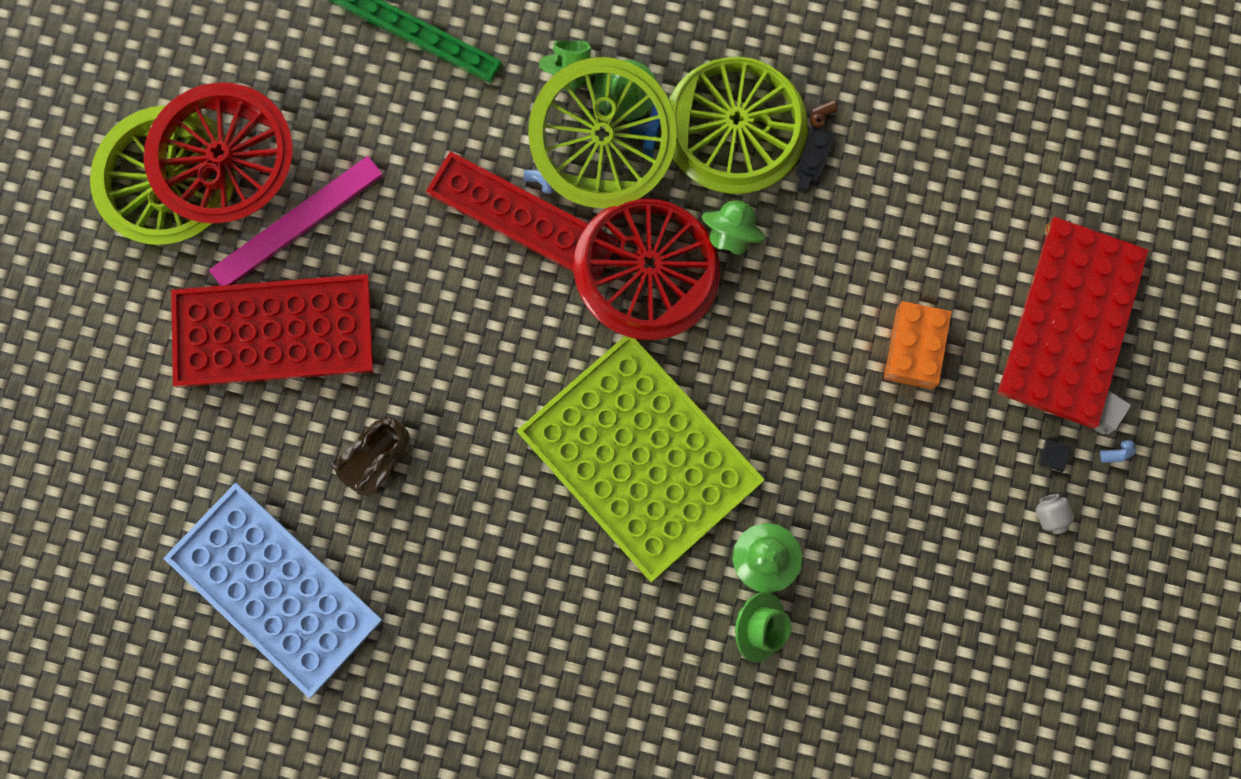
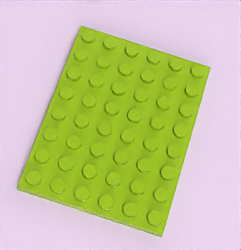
[516,336,765,583]

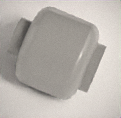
[1036,494,1074,534]

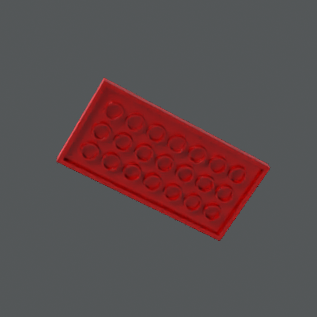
[997,217,1148,429]
[171,274,374,388]

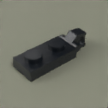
[796,126,835,194]

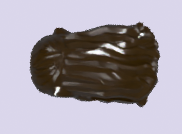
[331,417,410,496]

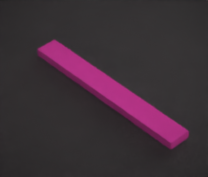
[209,156,383,286]

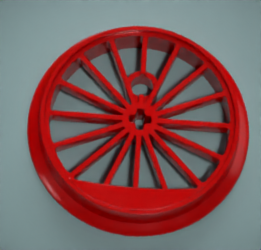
[144,82,292,223]
[574,198,720,340]

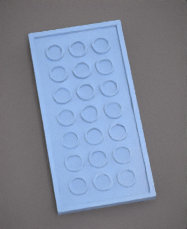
[163,483,383,698]

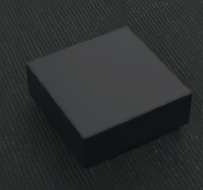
[1038,439,1072,472]

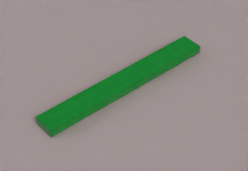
[328,0,503,84]

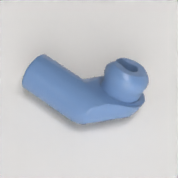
[524,170,555,194]
[1100,440,1136,463]

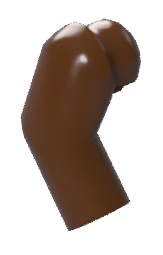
[809,100,838,128]

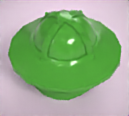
[539,41,599,91]
[594,59,656,121]
[702,201,765,255]
[732,523,802,593]
[734,592,792,663]

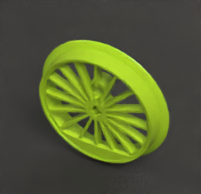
[528,57,677,208]
[669,57,808,194]
[90,105,236,245]

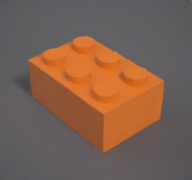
[884,301,952,390]

